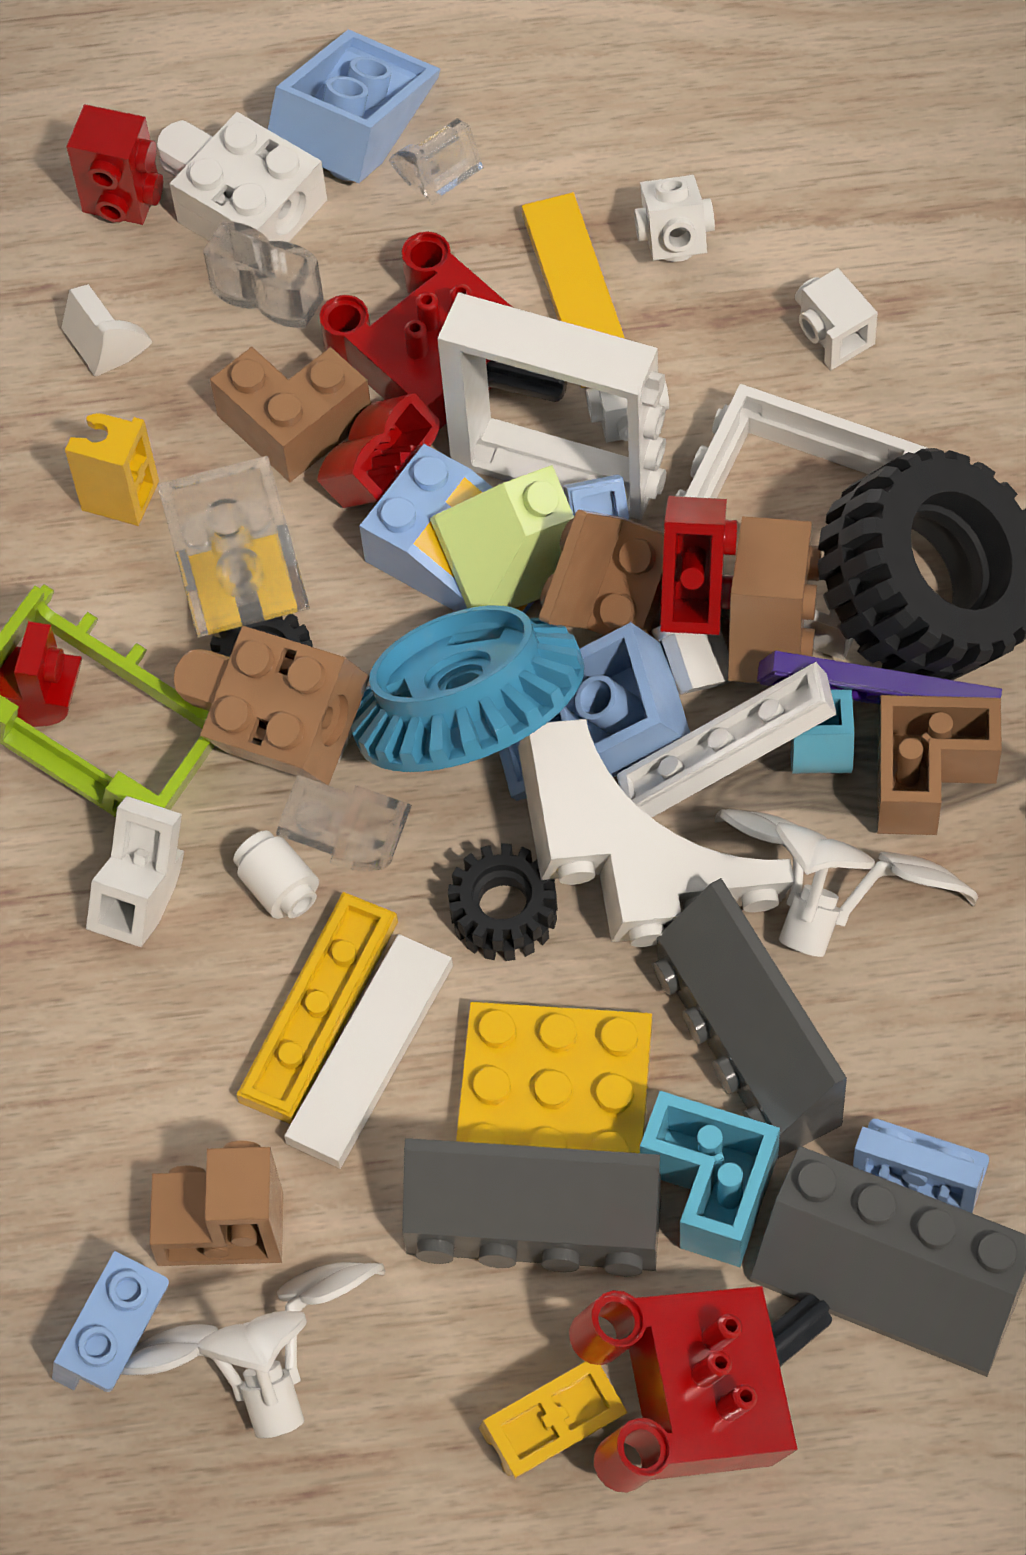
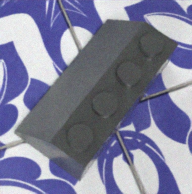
[653,878,847,1159]
[402,1138,661,1277]
[750,1145,1026,1377]

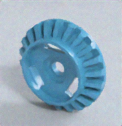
[350,605,585,772]

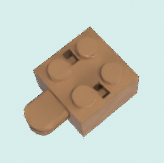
[173,625,369,786]

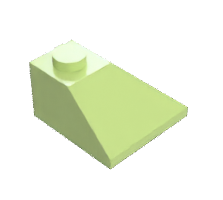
[430,465,574,609]

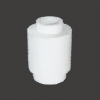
[233,830,319,919]

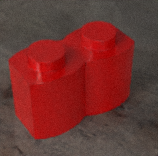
[317,393,440,508]

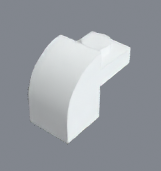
[86,796,184,947]

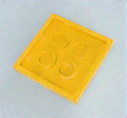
[456,1002,653,1153]

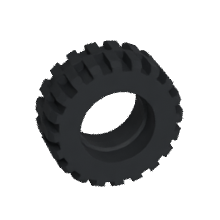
[818,448,1026,680]

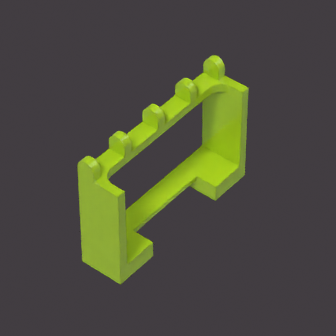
[0,584,215,817]

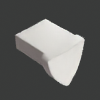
[61,284,152,376]
[652,623,731,695]

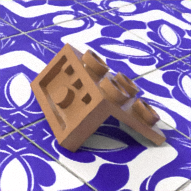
[539,509,664,636]

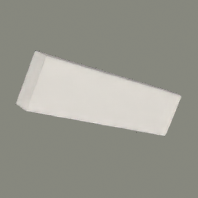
[617,662,836,818]
[284,934,453,1169]

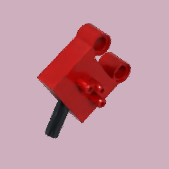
[319,231,567,429]
[569,1286,832,1493]

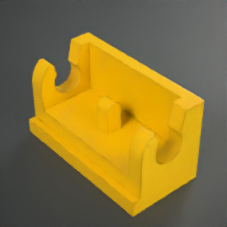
[65,413,159,526]
[479,1361,628,1479]

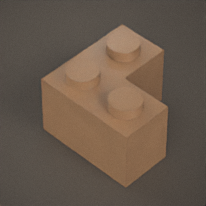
[210,347,371,483]
[728,516,822,683]
[877,695,1002,835]
[149,1141,283,1266]

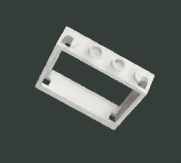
[437,292,666,520]
[676,384,927,660]

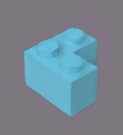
[640,1091,780,1267]

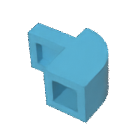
[790,690,854,774]

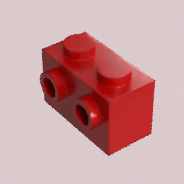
[66,104,164,225]
[660,496,737,635]

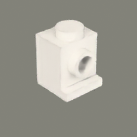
[795,268,878,371]

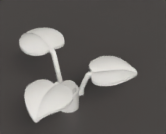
[715,809,978,957]
[122,1262,385,1438]

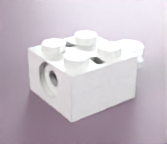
[157,112,327,272]

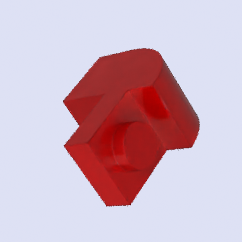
[0,621,82,727]

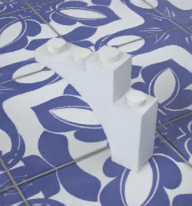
[518,719,795,947]

